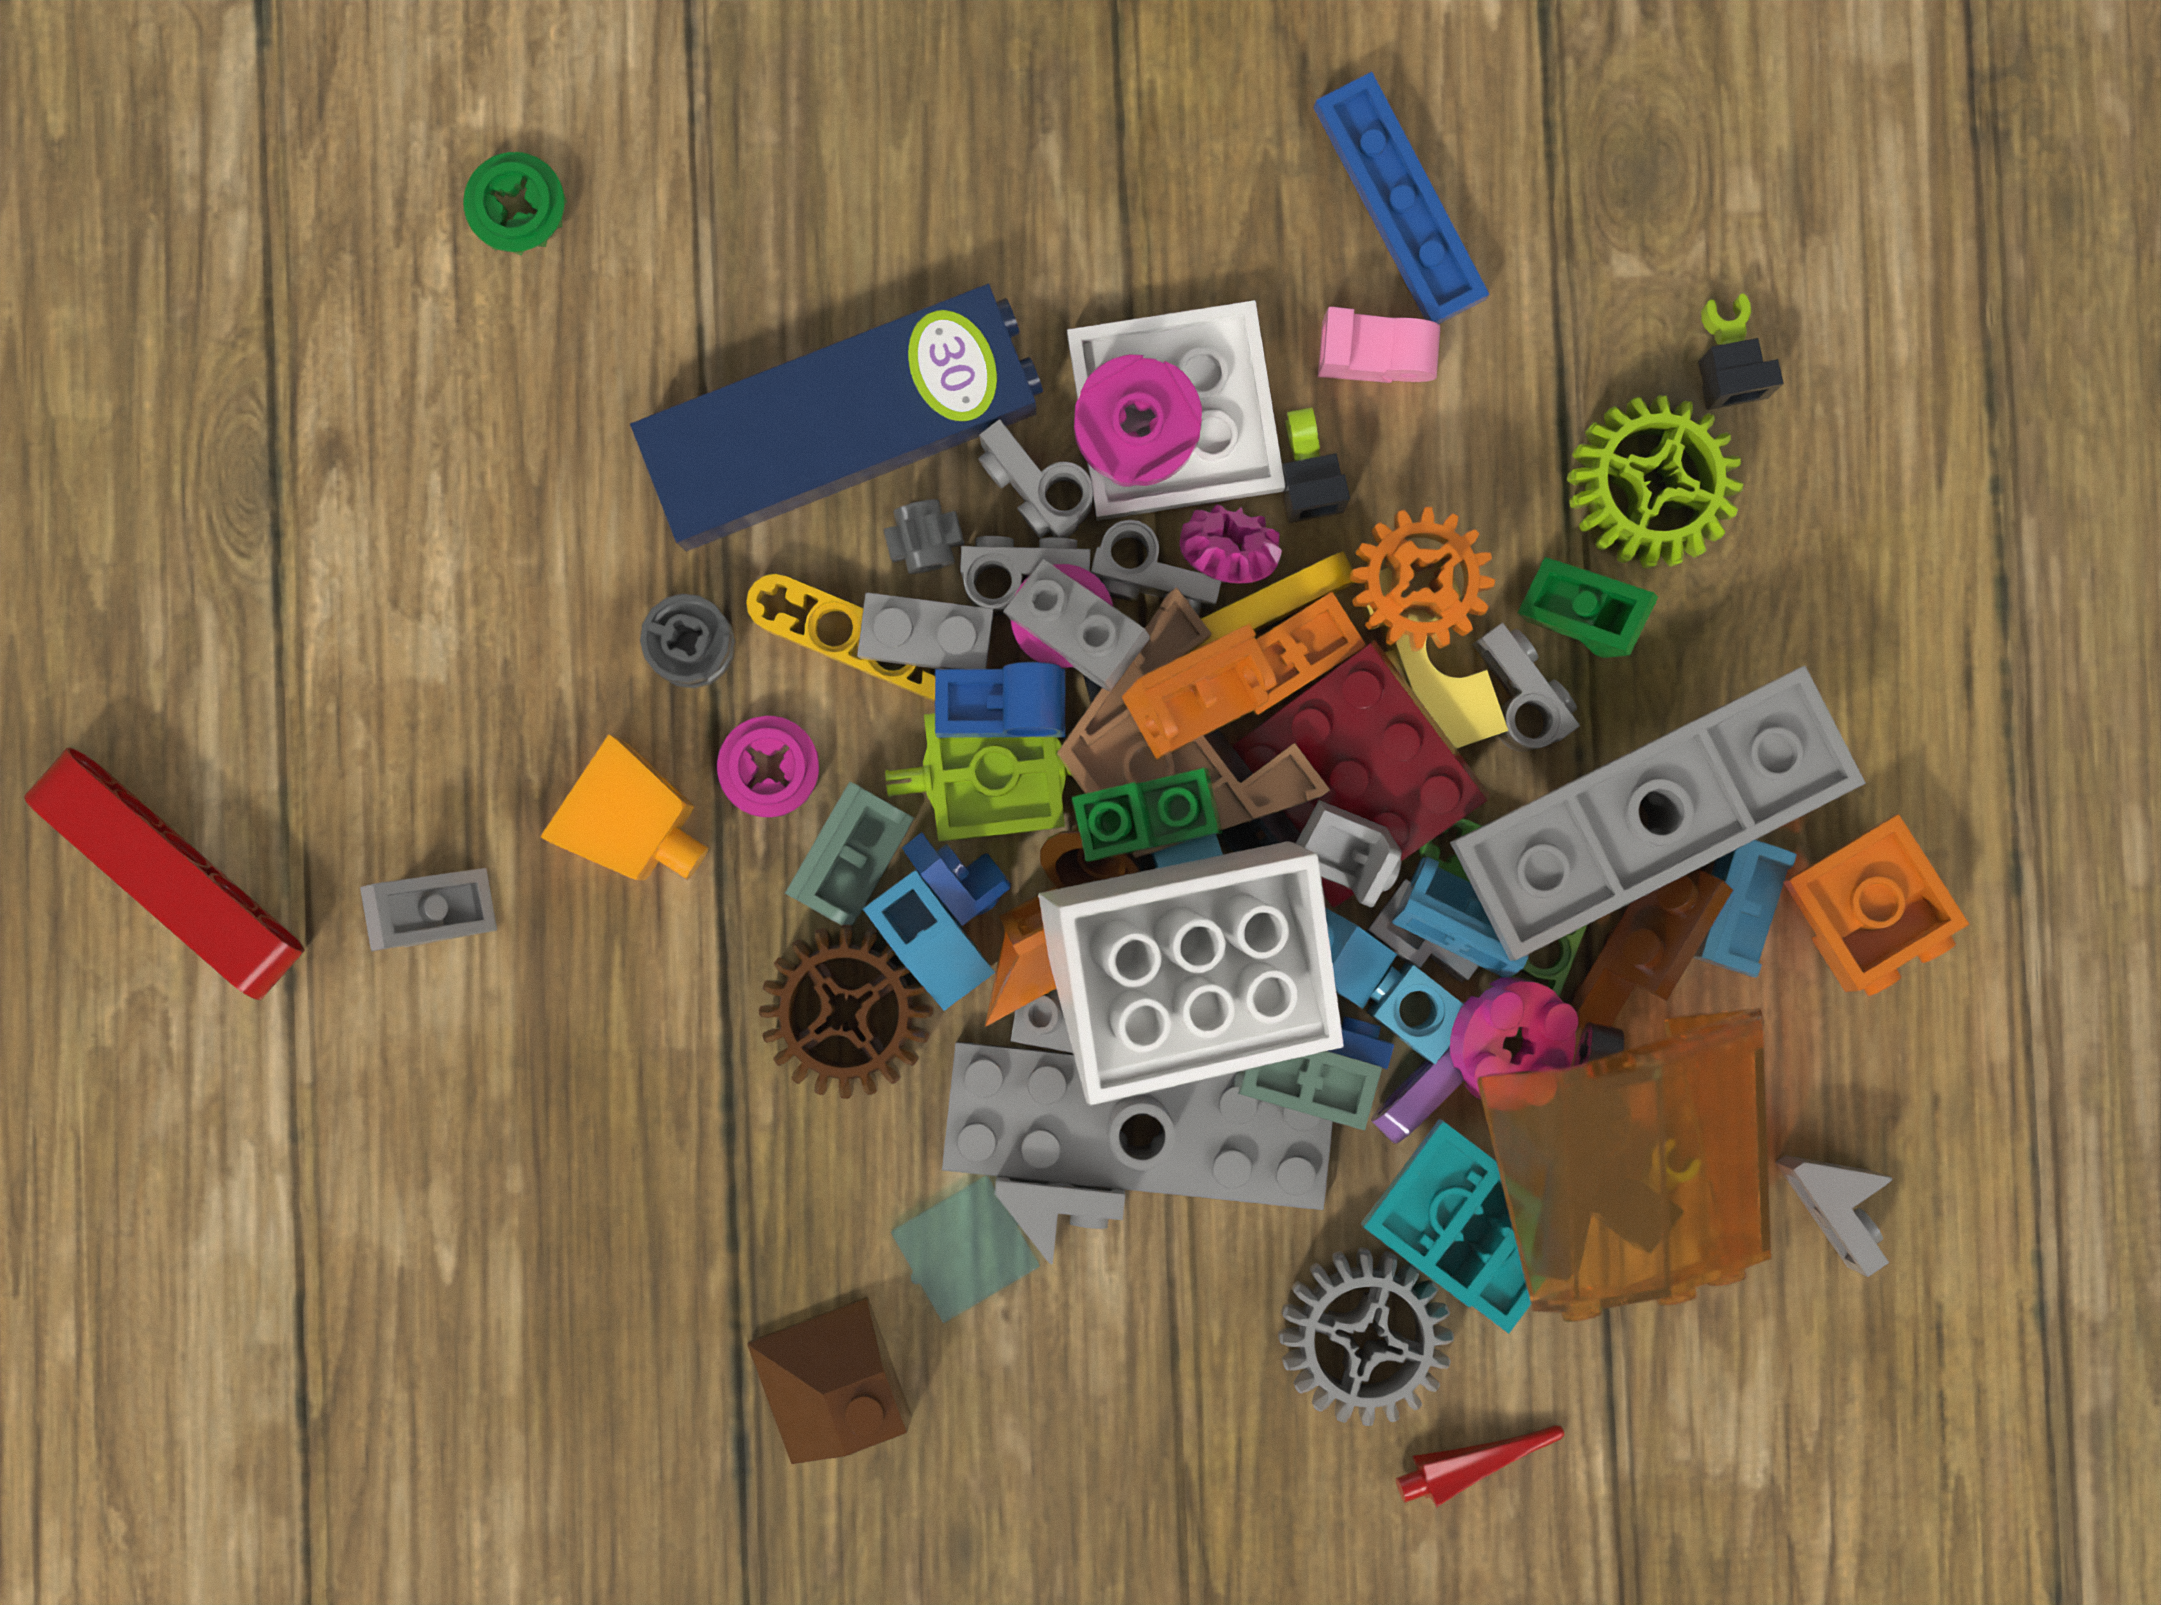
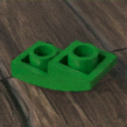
[1072,768,1223,862]

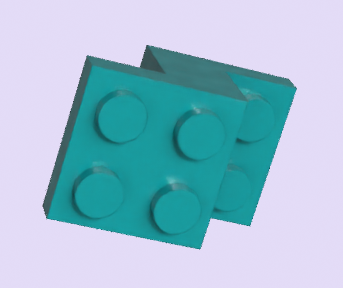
[1361,1119,1553,1334]

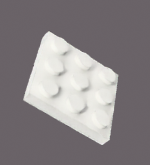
[1067,300,1286,521]

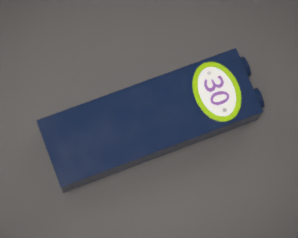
[630,283,1043,552]

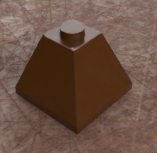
[747,1296,912,1464]

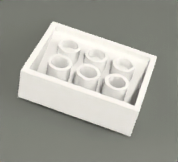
[1039,841,1344,1105]

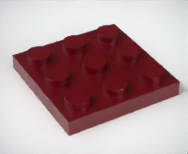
[1232,640,1491,908]

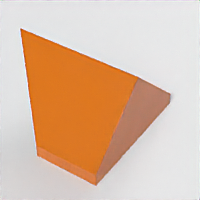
[985,886,1056,1027]

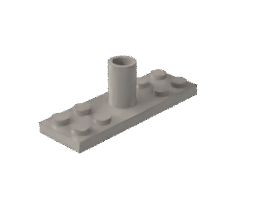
[1450,666,1866,961]
[942,1041,1333,1210]

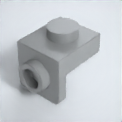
[1296,800,1402,907]

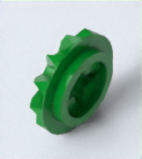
[463,152,567,255]

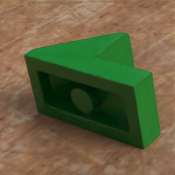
[1517,557,1658,658]

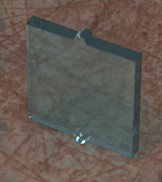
[891,1175,1040,1323]

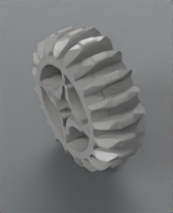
[1278,1248,1454,1426]

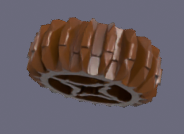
[759,924,934,1099]

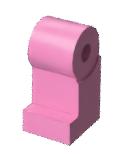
[1318,307,1440,383]

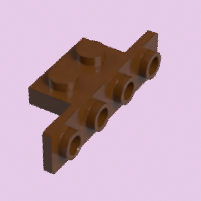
[1570,863,1733,1031]

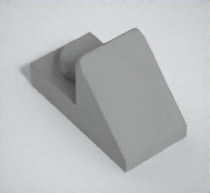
[360,868,497,952]
[1775,1155,1892,1277]
[995,1176,1125,1265]

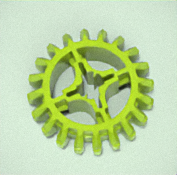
[1567,395,1744,569]

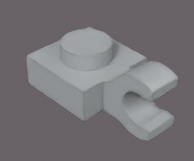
[1366,879,1479,983]

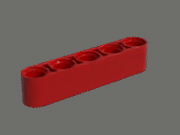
[24,747,305,1001]

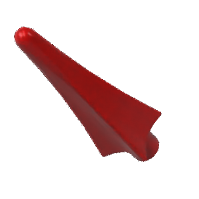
[1396,1425,1565,1508]

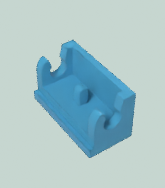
[1693,840,1797,978]
[1391,856,1529,978]

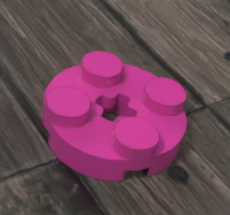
[1074,354,1202,487]
[1450,977,1578,1109]

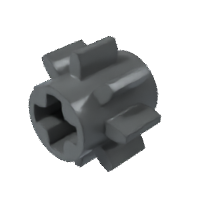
[883,499,964,574]

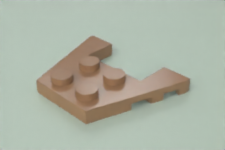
[1057,587,1330,859]

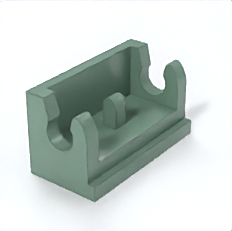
[785,781,915,926]
[1234,1051,1382,1131]

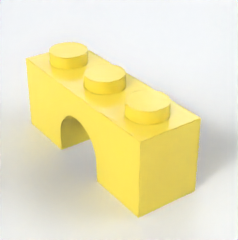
[1362,562,1508,749]

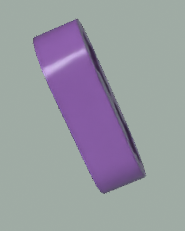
[1371,1046,1464,1144]

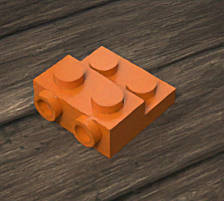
[1783,814,1969,996]

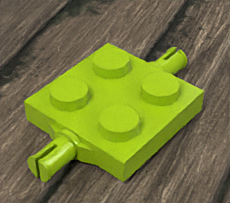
[885,713,1071,842]

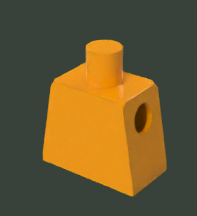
[540,734,709,880]

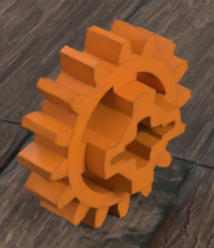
[1349,507,1495,651]

